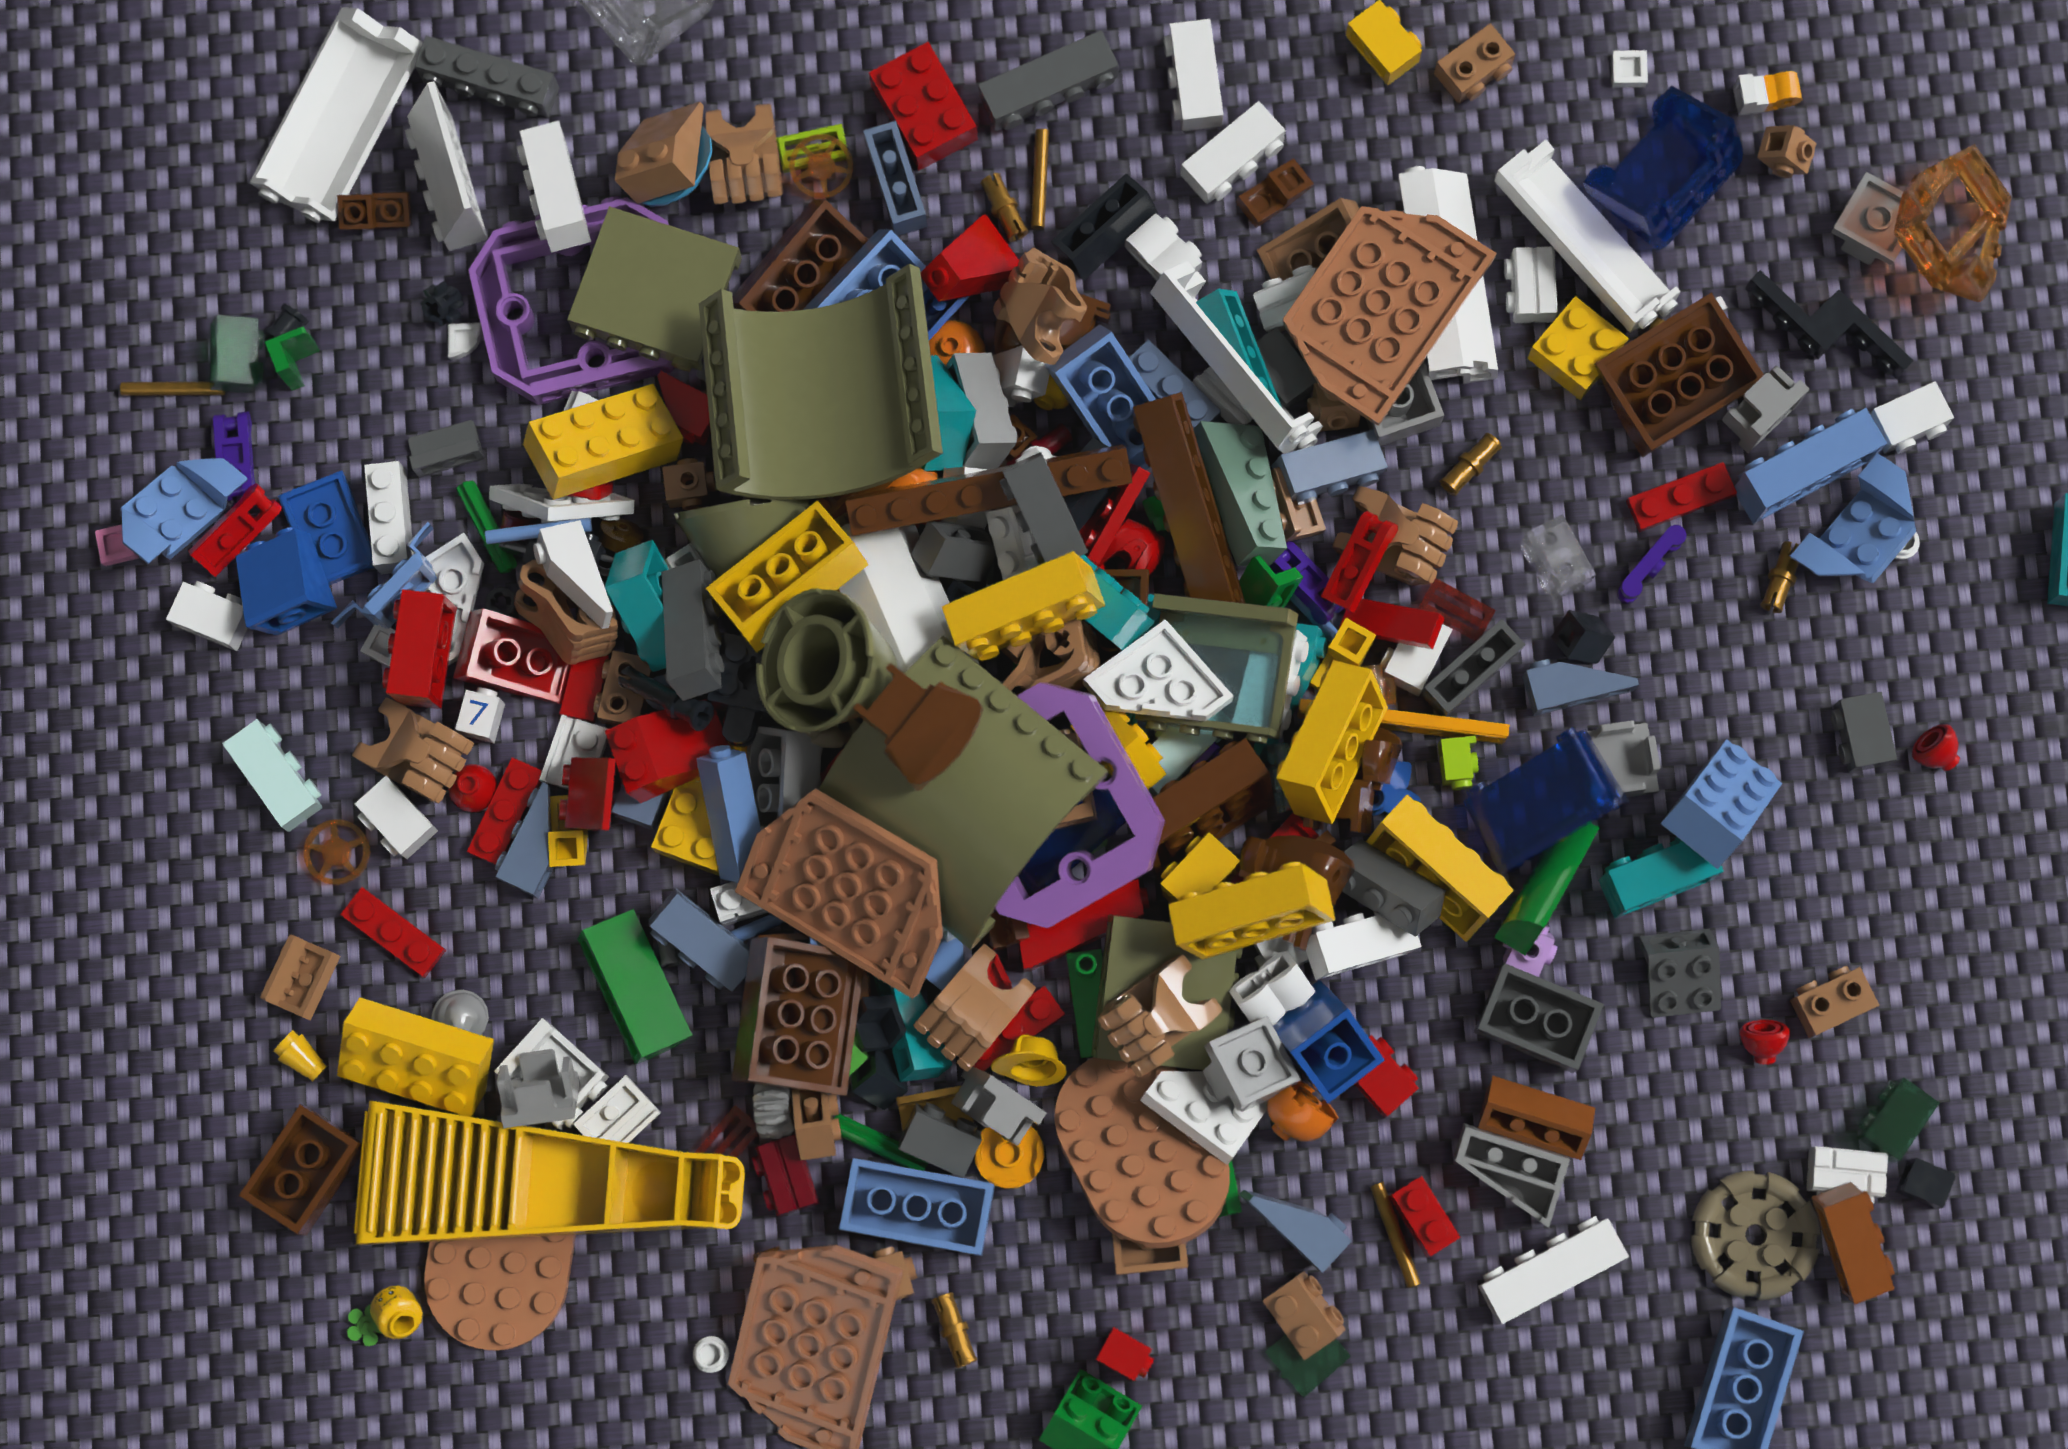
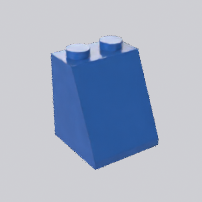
[236,527,337,636]
[1273,979,1385,1103]

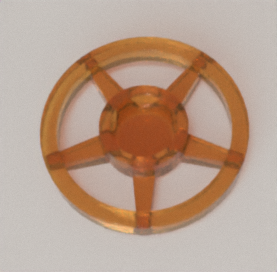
[789,134,853,198]
[304,819,370,885]

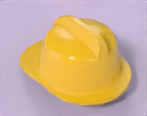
[991,1034,1067,1086]

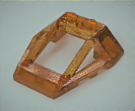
[1894,144,2012,302]

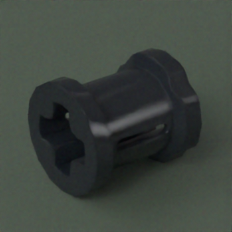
[264,303,309,339]

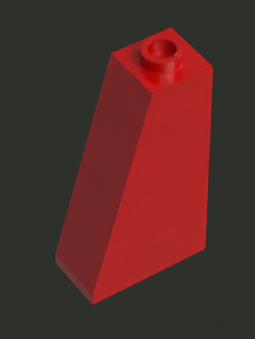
[920,214,1019,302]
[1020,879,1149,972]

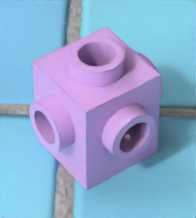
[1502,925,1557,977]

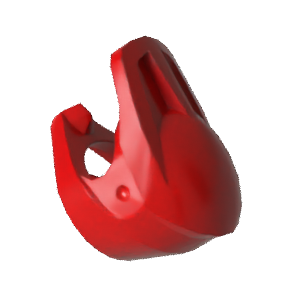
[1093,519,1166,575]

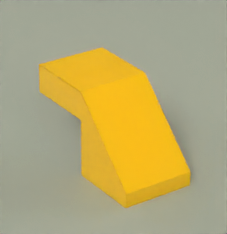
[1309,618,1376,690]
[548,795,588,867]

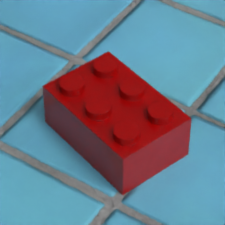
[869,41,978,171]
[382,589,457,709]

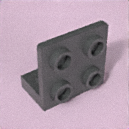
[1640,929,1721,1018]

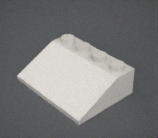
[405,81,488,251]

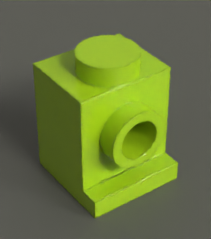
[1437,736,1479,790]

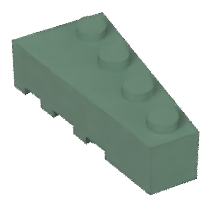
[1193,421,1287,566]

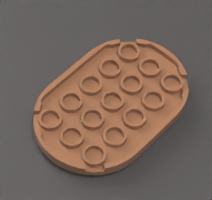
[1055,1057,1230,1248]
[424,1235,576,1350]

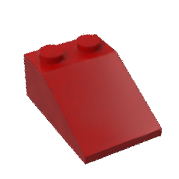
[453,608,571,705]
[605,698,731,803]
[559,757,616,832]

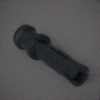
[618,666,714,731]

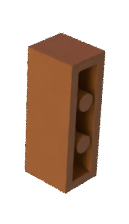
[1478,1076,1596,1160]
[1811,1182,1895,1305]

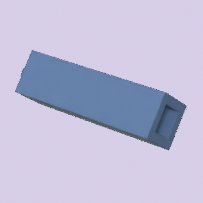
[696,745,761,883]

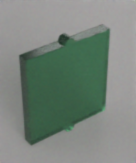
[1265,1334,1351,1398]

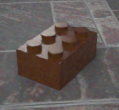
[239,1104,362,1236]

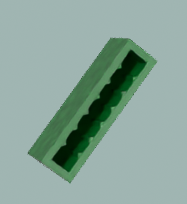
[1494,820,1600,956]
[577,909,693,1065]

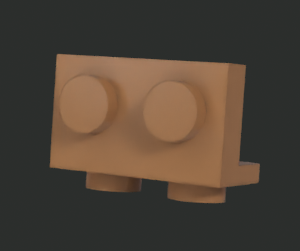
[1271,467,1326,542]
[260,934,341,1021]
[1263,1271,1346,1360]

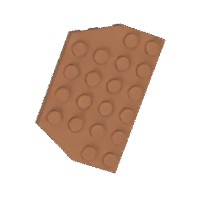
[1283,206,1497,426]
[735,789,943,999]
[728,1245,904,1449]

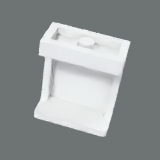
[494,1018,609,1130]

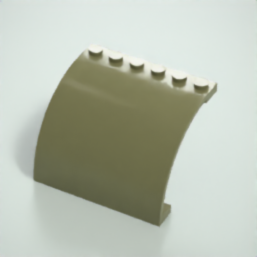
[699,263,943,500]
[819,636,1108,950]

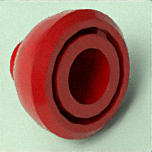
[1912,724,1960,771]
[449,764,497,812]
[1739,1019,1790,1065]

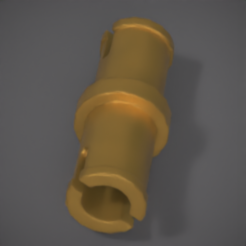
[980,173,1029,242]
[1440,433,1502,496]
[1761,541,1799,613]
[931,1292,978,1368]

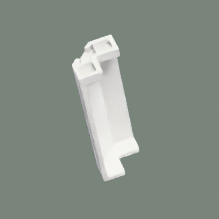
[250,8,423,223]
[1494,139,1681,333]
[1399,166,1498,384]
[1150,261,1323,454]
[839,523,976,673]

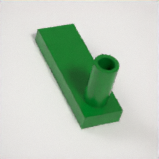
[1066,949,1103,1059]

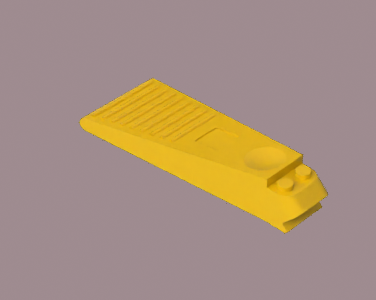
[354,1101,745,1245]

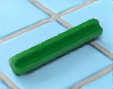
[456,480,517,574]
[834,1114,929,1171]

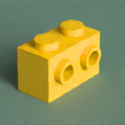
[1345,0,1422,86]

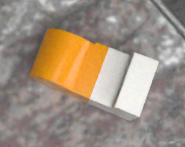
[1733,71,1802,116]

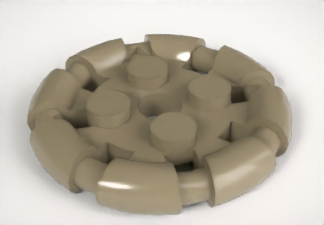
[1691,1170,1821,1301]

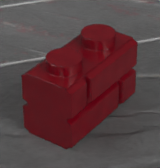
[752,1134,820,1217]

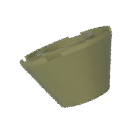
[674,498,812,579]
[756,588,898,733]

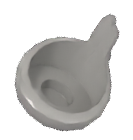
[431,989,489,1035]

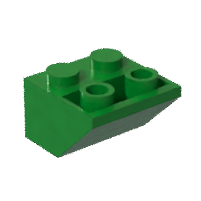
[1039,1369,1142,1449]

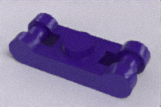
[213,412,255,501]
[1617,525,1687,604]
[1269,541,1344,625]

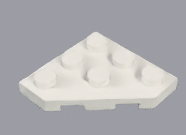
[489,484,635,523]
[383,533,484,666]
[1083,619,1233,722]
[1140,1071,1267,1165]

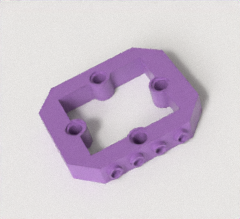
[468,197,674,405]
[995,682,1165,928]

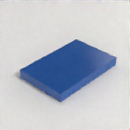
[278,470,375,585]

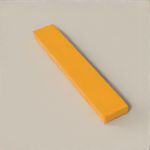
[1297,698,1510,744]

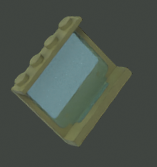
[1135,594,1298,744]

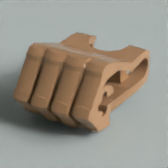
[706,104,783,204]
[993,248,1087,365]
[1332,487,1458,586]
[514,560,618,665]
[1003,619,1102,696]
[352,698,474,804]
[913,944,1036,1072]
[1098,954,1223,1077]

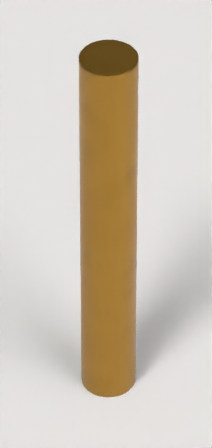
[1031,128,1049,230]
[120,382,225,396]
[1370,1182,1421,1288]

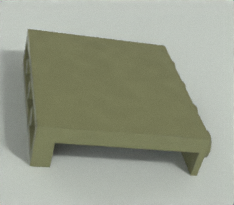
[567,206,742,372]
[1091,914,1243,1070]

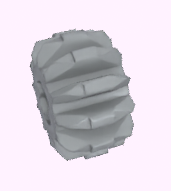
[753,1084,795,1139]

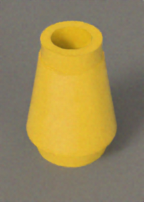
[274,1030,327,1082]

